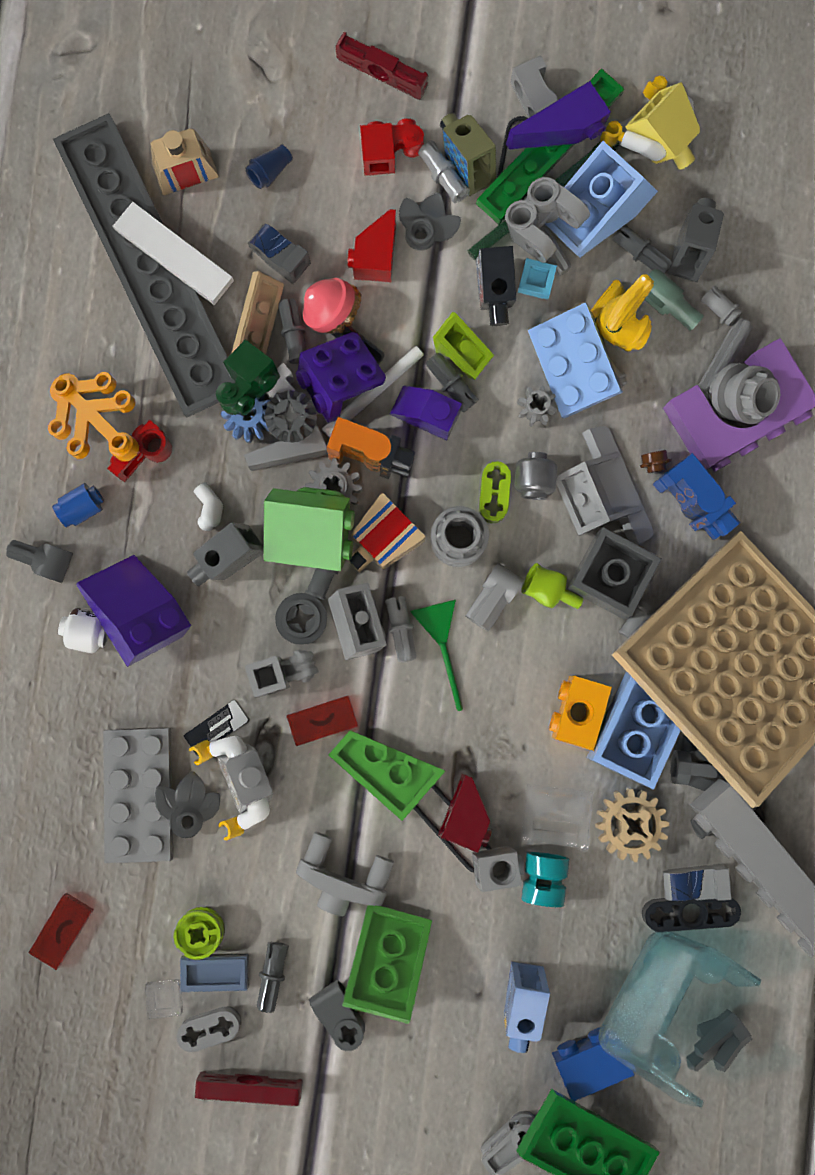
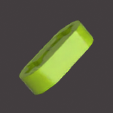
[479,461,511,524]

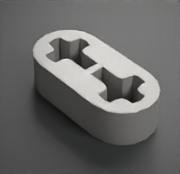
[177,1006,241,1052]

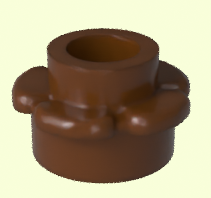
[640,450,672,473]

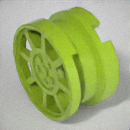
[174,907,225,960]

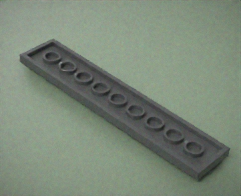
[53,113,235,418]

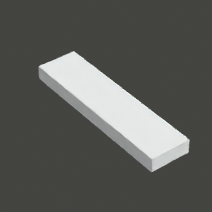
[113,202,234,305]

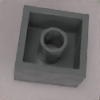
[567,527,662,619]

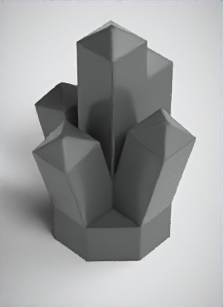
[670,749,724,791]
[686,1009,752,1072]

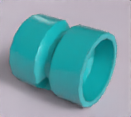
[521,852,570,908]

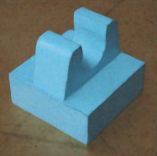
[518,258,557,300]

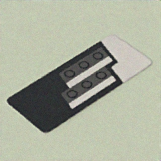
[184,700,248,756]

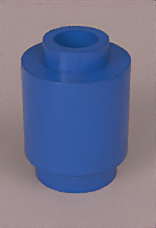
[52,483,104,528]

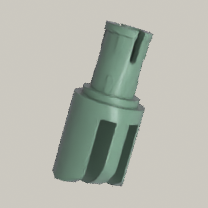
[645,269,704,331]

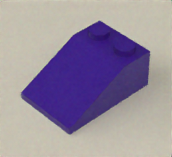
[76,555,192,667]

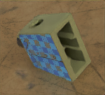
[440,113,496,197]

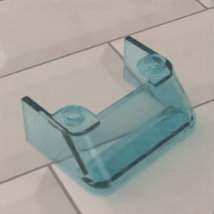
[599,931,762,1107]

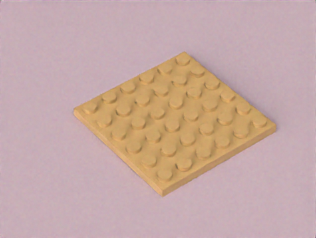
[612,531,815,808]

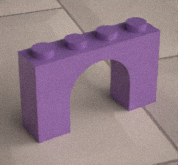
[663,338,815,472]

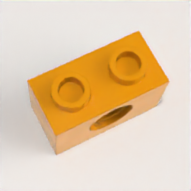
[549,676,612,751]

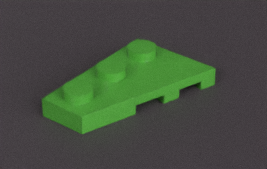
[328,730,445,821]

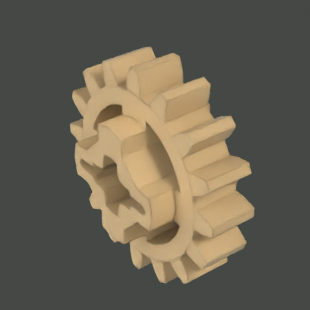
[595,788,669,862]

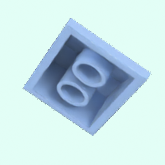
[545,141,658,257]

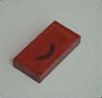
[286,695,359,746]
[28,893,94,970]

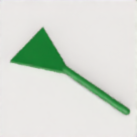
[410,599,463,711]

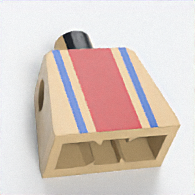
[150,128,219,196]
[348,493,426,573]

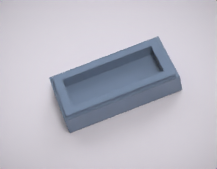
[180,954,249,992]

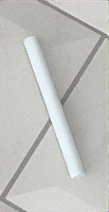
[322,346,424,438]

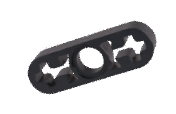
[642,898,741,932]

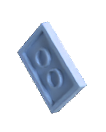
[528,302,623,419]

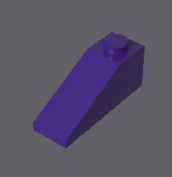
[506,81,611,150]

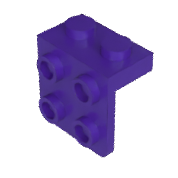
[296,332,386,424]

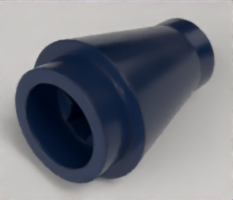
[245,144,293,189]

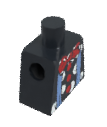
[476,246,516,326]

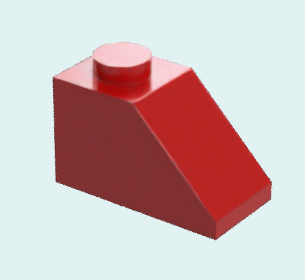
[347,209,396,283]

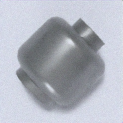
[514,452,558,500]

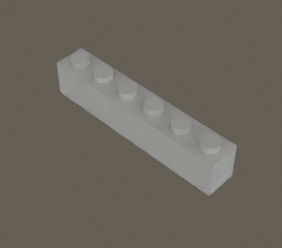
[690,779,815,958]

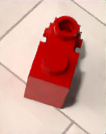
[360,118,424,176]

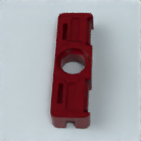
[335,32,428,100]
[195,1071,303,1106]

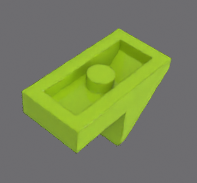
[433,312,494,379]

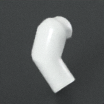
[194,482,223,531]

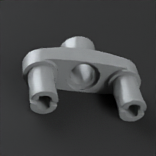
[296,832,394,916]

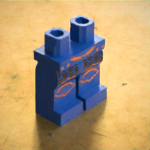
[653,453,741,540]

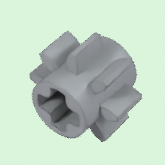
[517,385,557,427]

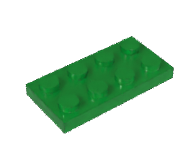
[516,1089,660,1175]

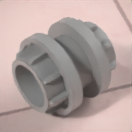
[709,363,780,424]
[431,506,489,567]

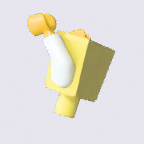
[600,75,700,170]

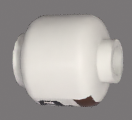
[58,608,108,654]

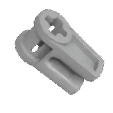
[481,1111,535,1175]

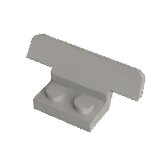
[556,426,653,545]

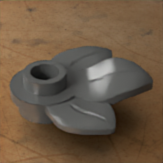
[399,193,461,251]
[155,771,220,838]

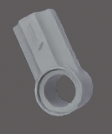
[465,563,525,631]

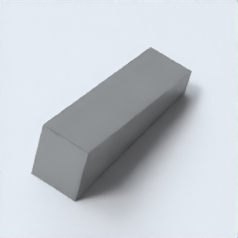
[244,426,328,471]

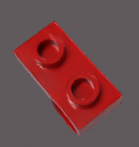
[107,419,172,483]

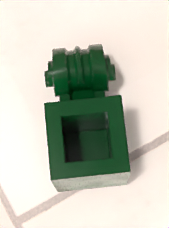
[216,339,281,415]

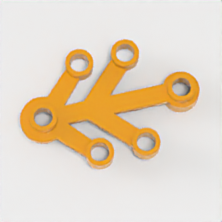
[48,372,139,462]

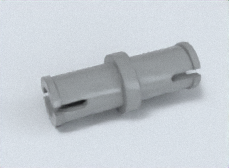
[418,141,470,203]

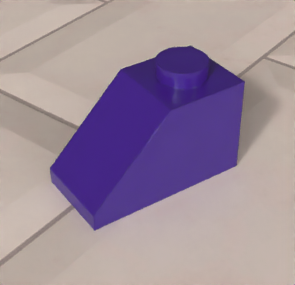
[390,385,462,441]

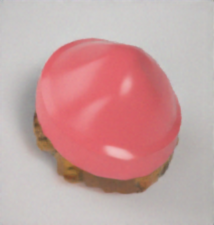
[303,278,362,334]

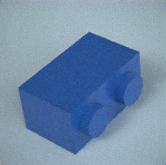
[552,1027,634,1101]

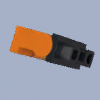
[326,417,416,479]

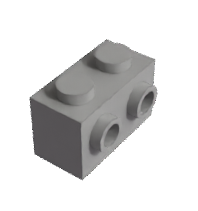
[328,583,387,661]

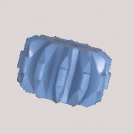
[221,394,271,443]

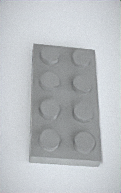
[103,728,173,863]

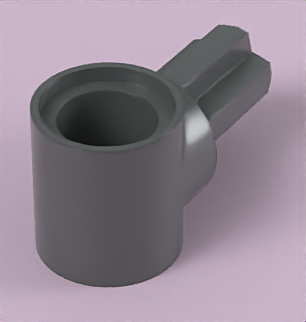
[6,540,73,583]

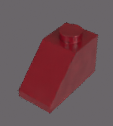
[438,774,492,853]

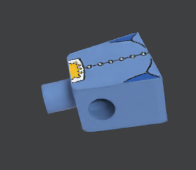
[504,961,550,1053]

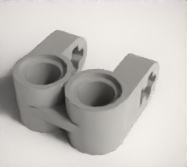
[505,177,590,263]

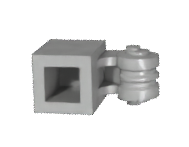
[245,649,319,698]

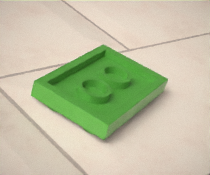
[342,905,432,1024]

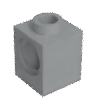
[472,846,525,892]

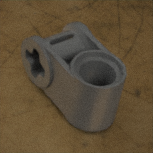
[309,980,365,1051]

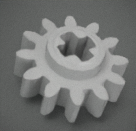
[305,458,363,505]

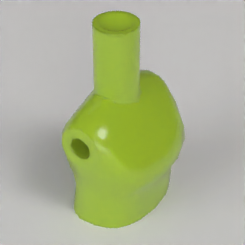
[521,563,583,609]

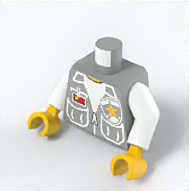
[189,736,273,841]

